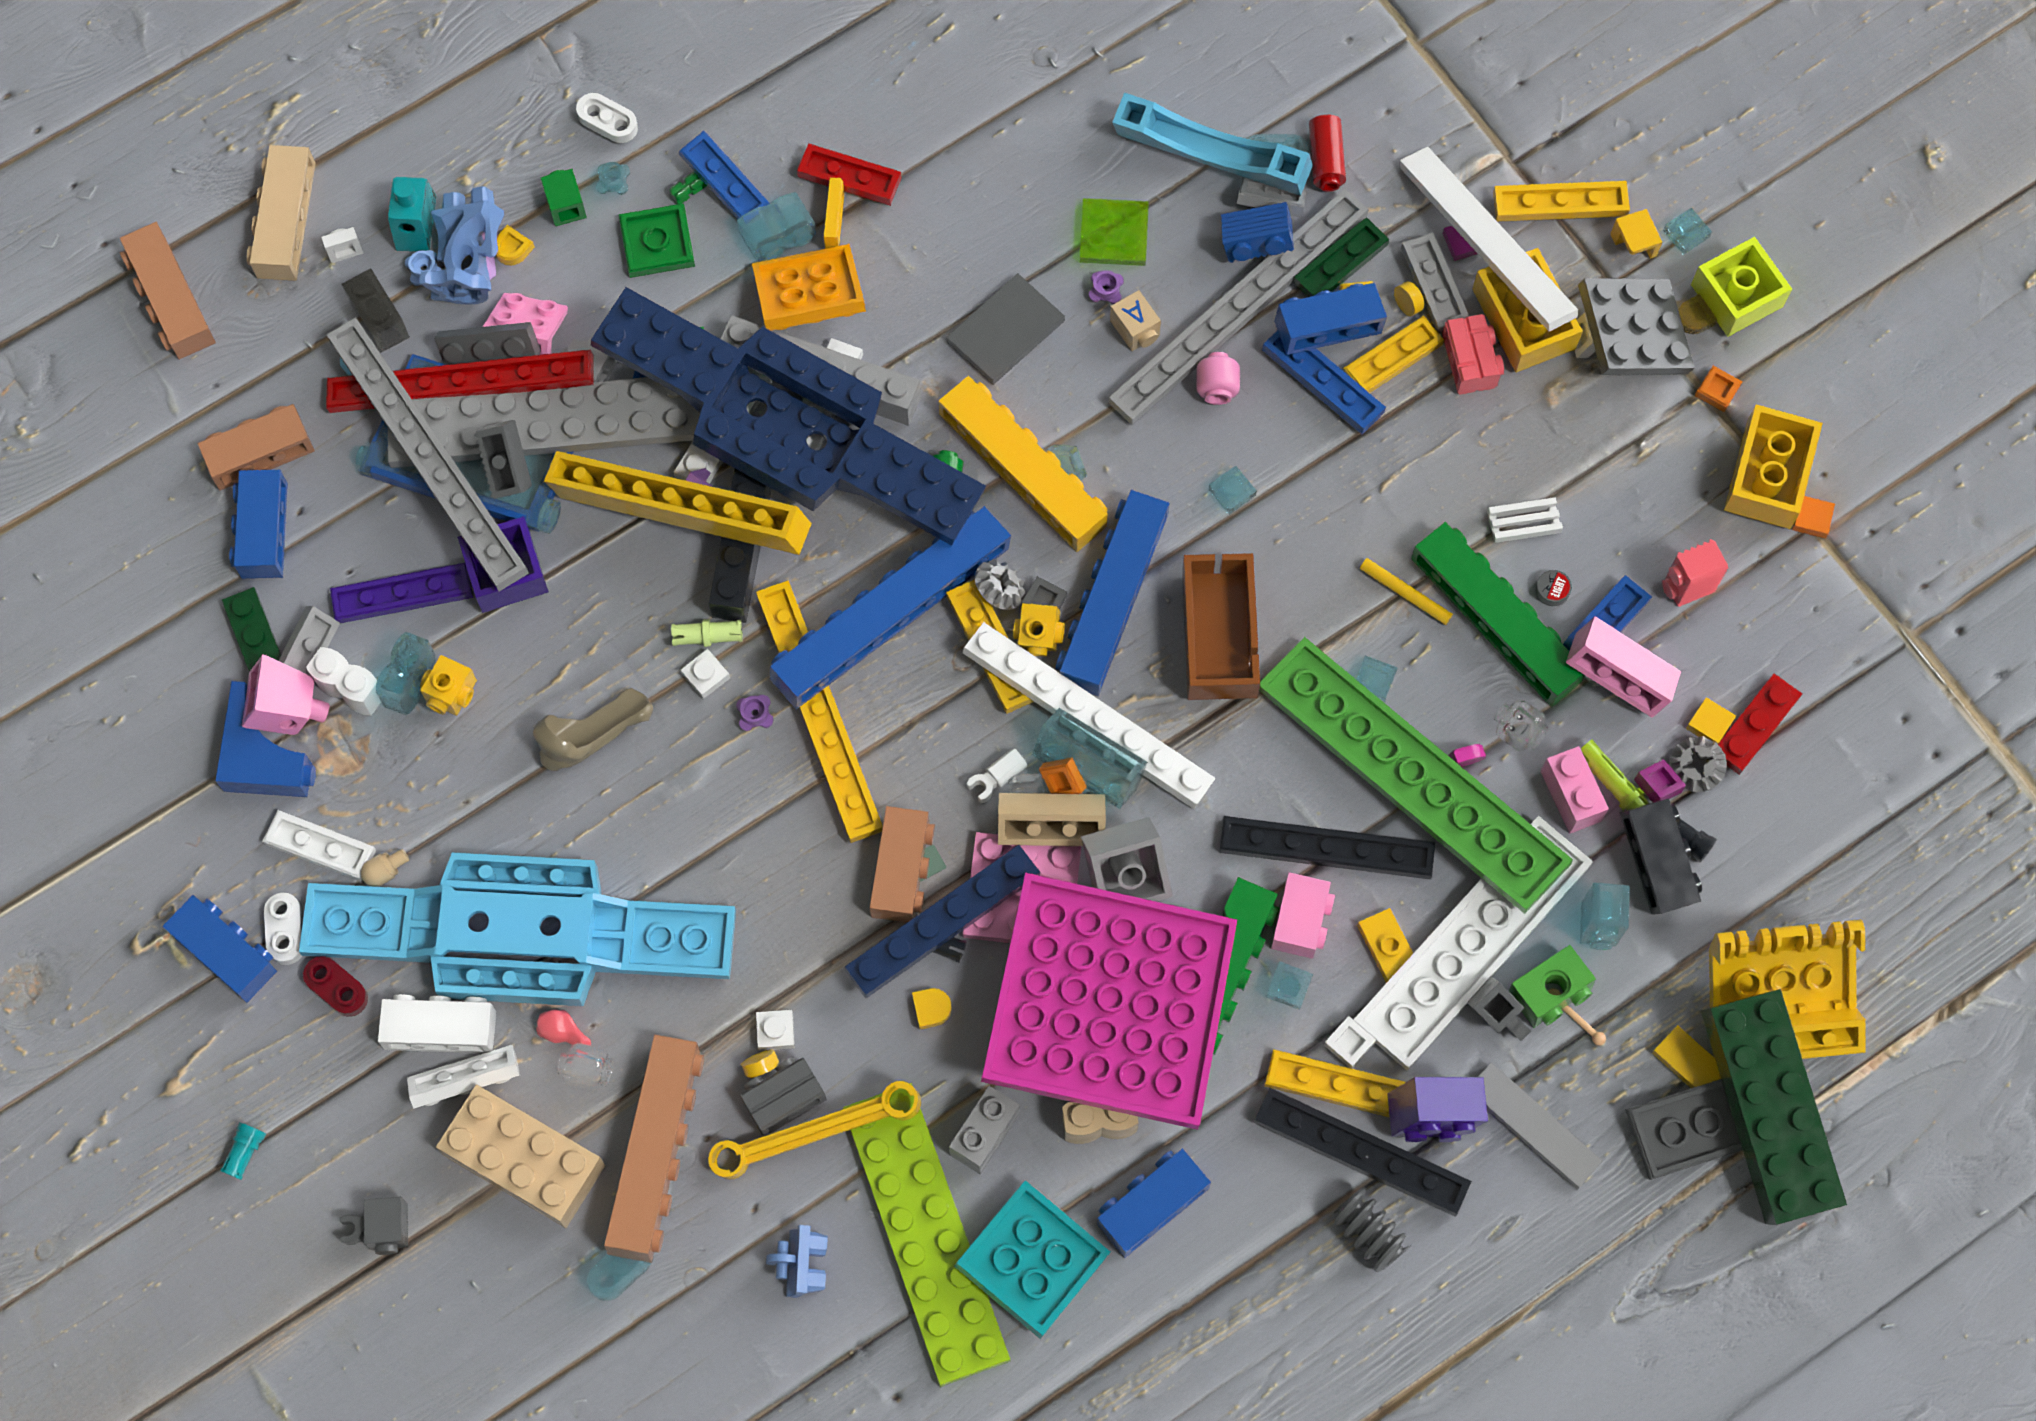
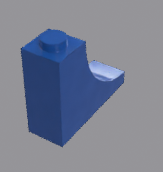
[215,681,316,797]

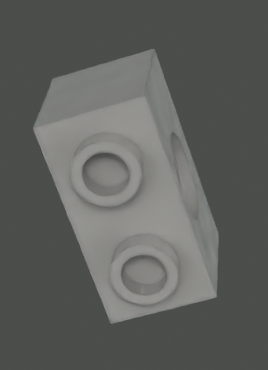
[949,1086,1020,1175]

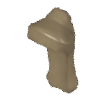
[533,688,653,771]

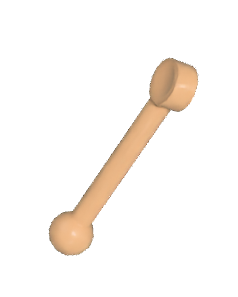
[1548,988,1606,1046]

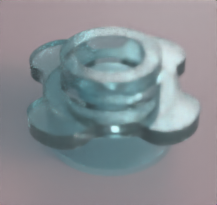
[596,162,630,195]

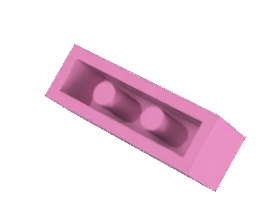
[1566,617,1681,718]

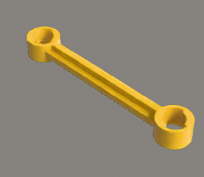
[708,1081,921,1180]

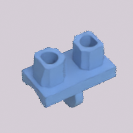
[766,1225,828,1298]

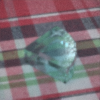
[1046,444,1087,481]

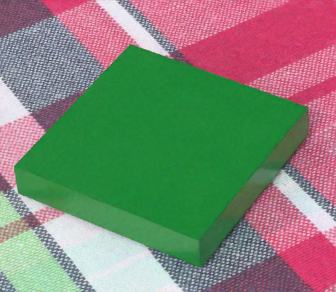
[619,203,695,278]

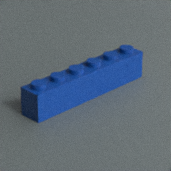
[1055,490,1170,697]

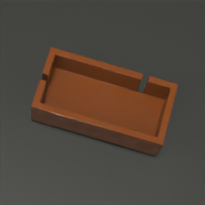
[1182,553,1260,700]

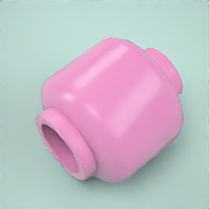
[1196,352,1240,405]

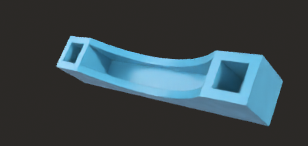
[1112,92,1313,196]

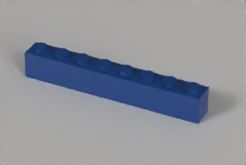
[770,506,1011,709]

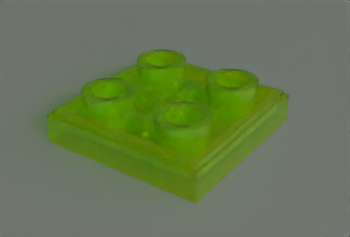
[1079,198,1149,266]

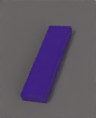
[330,563,473,624]

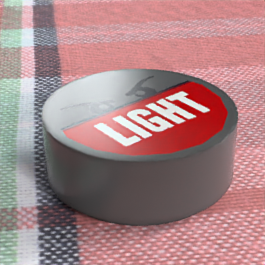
[1535,570,1572,606]

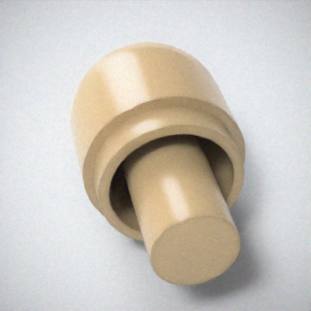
[361,849,410,887]

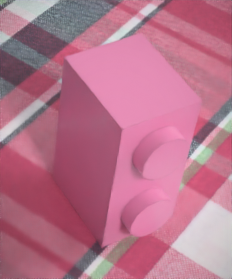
[1540,746,1609,834]
[1271,872,1335,959]

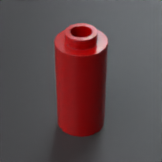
[1309,114,1346,192]

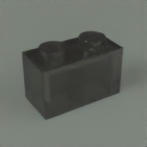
[341,268,410,353]

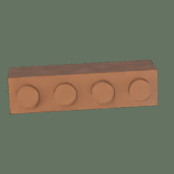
[119,221,216,360]

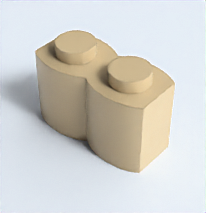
[1062,1102,1139,1144]

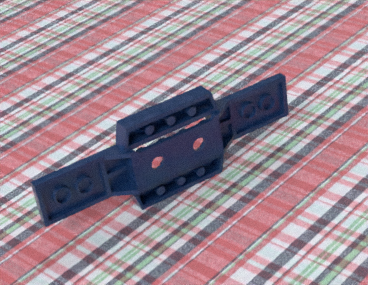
[590,287,986,546]

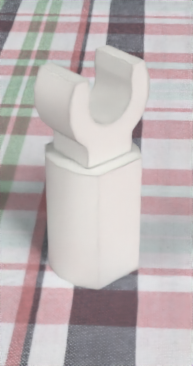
[967,748,1027,804]

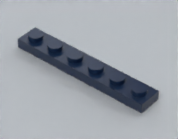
[845,845,1040,998]

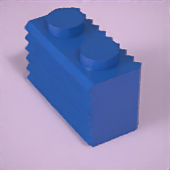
[1221,202,1294,263]

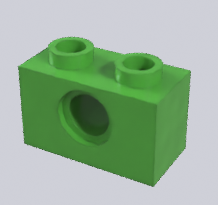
[1509,945,1596,1028]

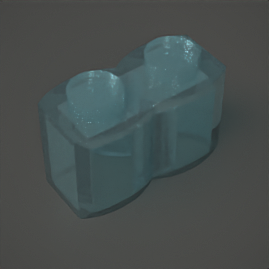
[737,192,816,262]
[376,632,436,716]

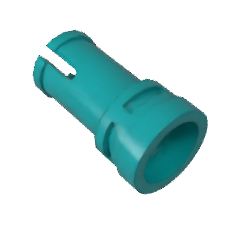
[220,1122,266,1180]

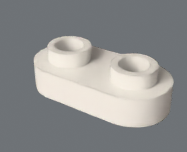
[576,93,638,143]
[264,893,303,965]

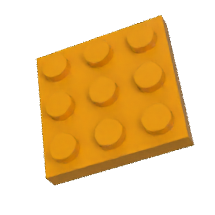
[752,244,866,331]

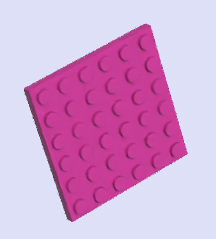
[981,873,1237,1130]

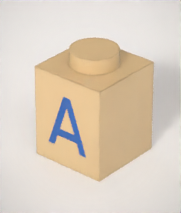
[1110,290,1161,351]

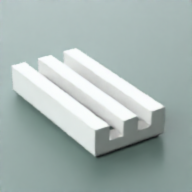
[1487,497,1563,543]

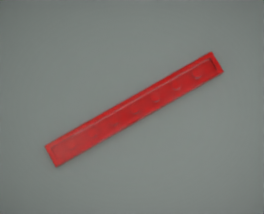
[326,349,594,413]

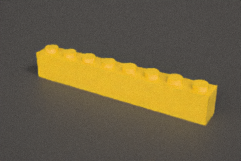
[544,451,812,555]

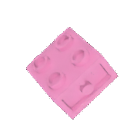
[483,293,568,355]

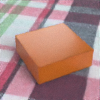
[1695,365,1743,412]
[1792,496,1835,539]
[1039,757,1087,794]

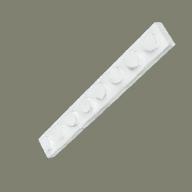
[963,622,1215,809]

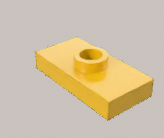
[1357,908,1413,983]

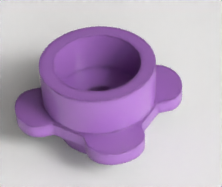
[1089,270,1124,304]
[736,695,774,731]

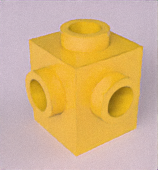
[1013,603,1065,657]
[420,655,477,716]

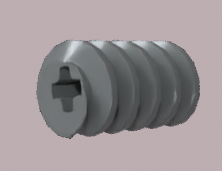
[1334,1187,1411,1272]

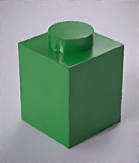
[540,168,587,227]

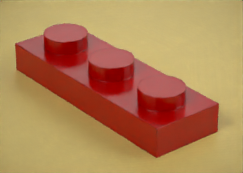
[797,143,902,206]
[1718,673,1803,775]

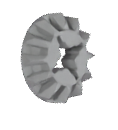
[975,559,1026,610]
[1669,736,1727,792]

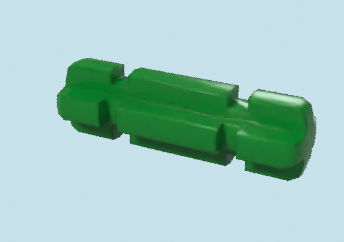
[669,171,707,204]

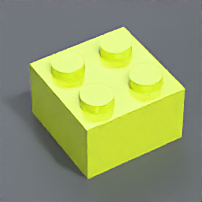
[1691,237,1792,337]

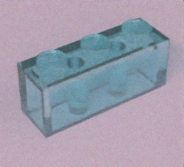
[1032,708,1148,809]

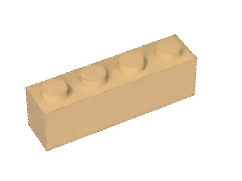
[247,145,316,281]

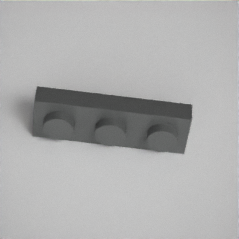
[434,322,541,365]

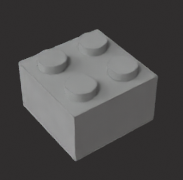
[1081,817,1173,902]

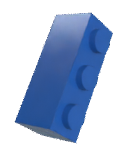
[1274,282,1387,355]
[229,469,288,579]
[162,895,277,1003]
[1097,1148,1211,1258]

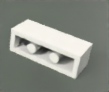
[378,994,496,1053]

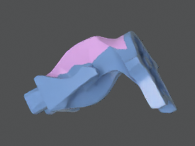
[419,186,504,305]

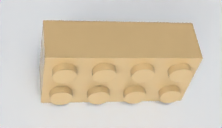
[436,1084,606,1228]

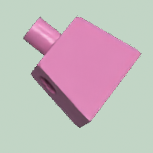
[242,654,330,735]

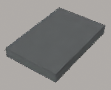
[946,273,1065,385]
[1625,1079,1743,1180]

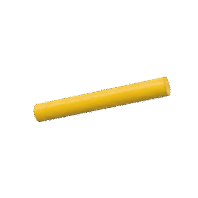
[1360,558,1453,625]

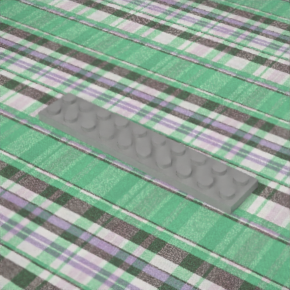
[388,377,700,468]

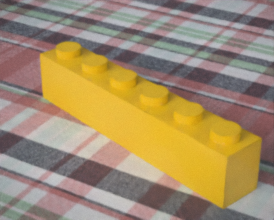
[938,375,1108,552]

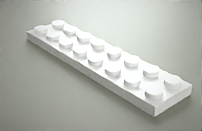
[1354,816,1593,1071]

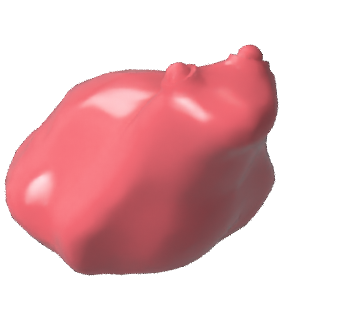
[536,1010,591,1052]

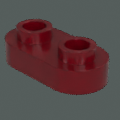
[303,956,368,1017]

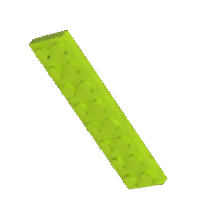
[843,1083,1011,1387]

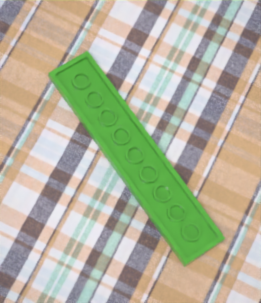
[1259,637,1573,914]

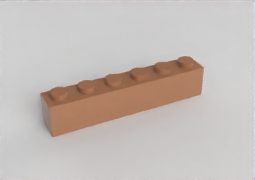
[604,1035,704,1263]

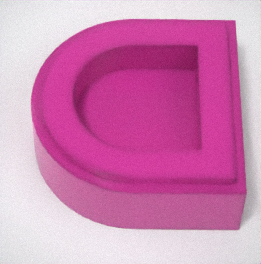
[1448,744,1486,767]

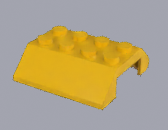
[1709,919,1866,1059]

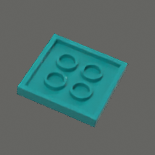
[954,1180,1111,1339]

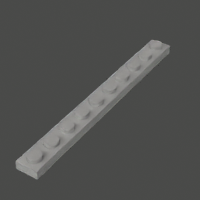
[1108,189,1369,425]
[327,318,529,591]

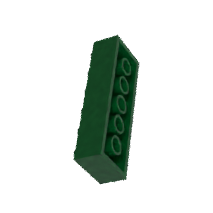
[1701,989,1847,1225]

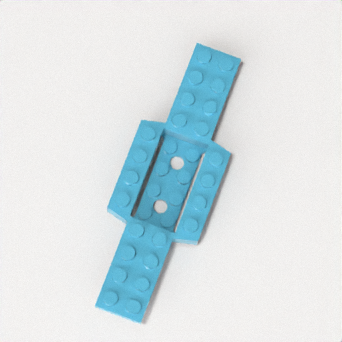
[299,852,736,1006]

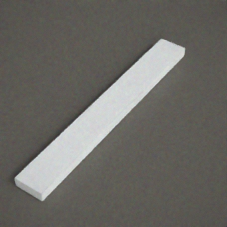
[1400,147,1578,332]

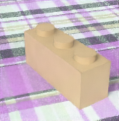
[998,793,1106,846]

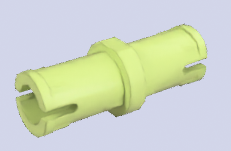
[671,619,743,647]

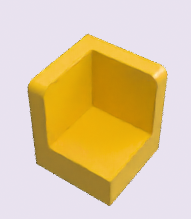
[1610,209,1662,259]

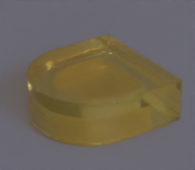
[1678,294,1718,335]

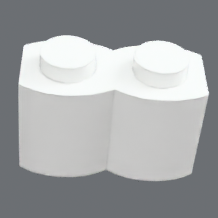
[306,647,385,716]

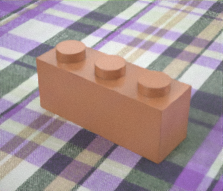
[197,404,315,491]
[870,806,935,923]

